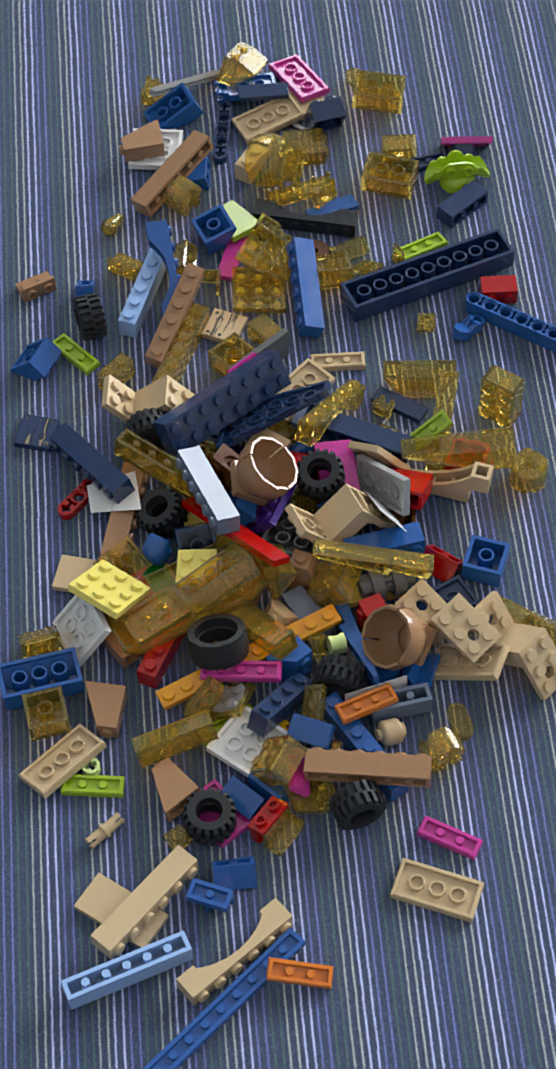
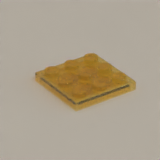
[231,267,286,313]

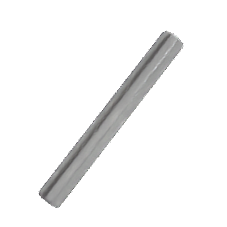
[150,70,220,97]

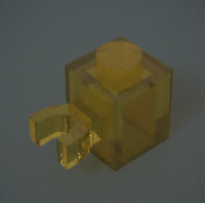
[141,75,166,106]

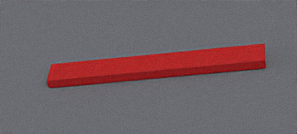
[182,497,290,567]

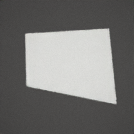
[87,471,141,513]

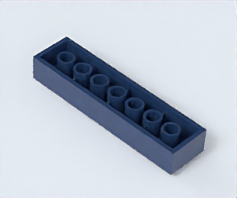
[153,349,292,457]

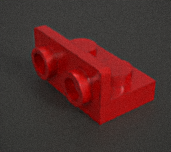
[247,795,289,844]

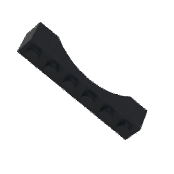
[253,198,358,238]

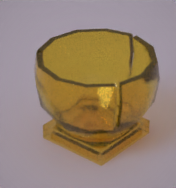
[245,133,307,188]

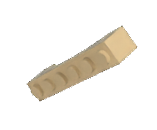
[176,898,293,1006]

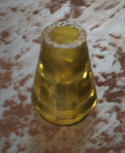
[101,213,124,236]

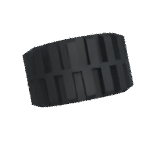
[73,292,107,341]
[125,408,167,456]
[297,449,346,502]
[136,486,189,539]
[312,654,368,701]
[329,780,387,830]
[183,787,236,846]

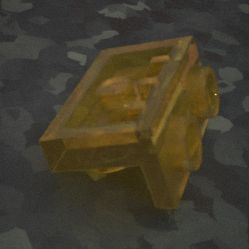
[107,252,144,281]

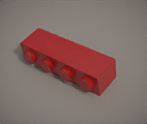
[137,608,189,689]

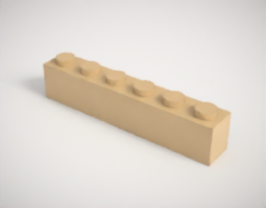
[91,845,198,959]

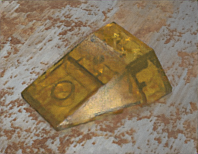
[235,213,292,282]

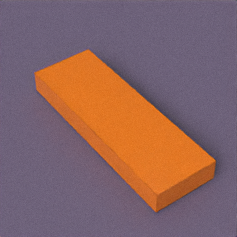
[334,683,398,725]
[266,957,333,989]

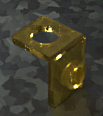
[392,243,405,264]
[202,269,221,296]

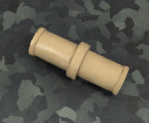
[84,812,125,849]

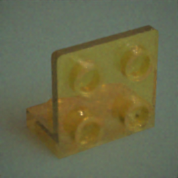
[280,777,337,813]

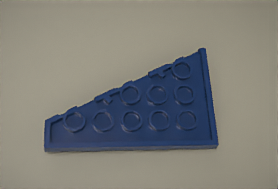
[216,380,331,450]

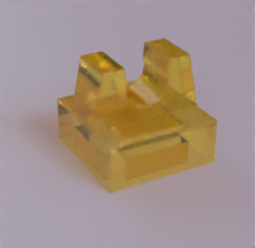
[372,394,395,420]

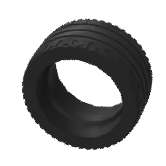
[187,613,249,671]

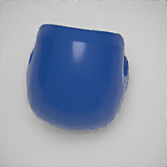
[141,533,173,566]

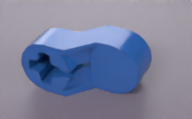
[452,314,485,341]

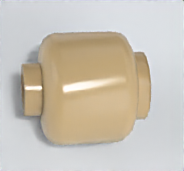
[375,718,407,747]

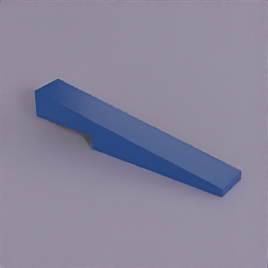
[328,591,380,685]

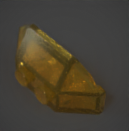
[217,42,268,86]
[383,360,457,398]

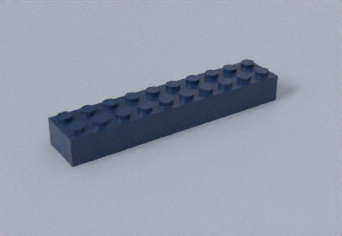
[340,228,515,322]

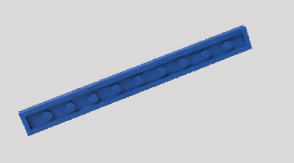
[143,928,306,1069]

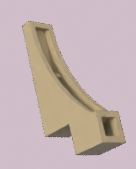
[410,461,494,503]

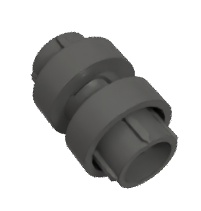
[356,559,416,600]

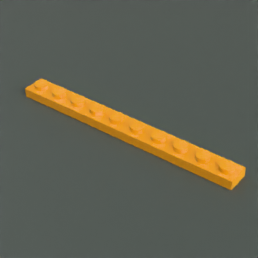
[155,604,342,711]

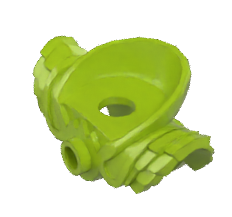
[424,150,490,194]

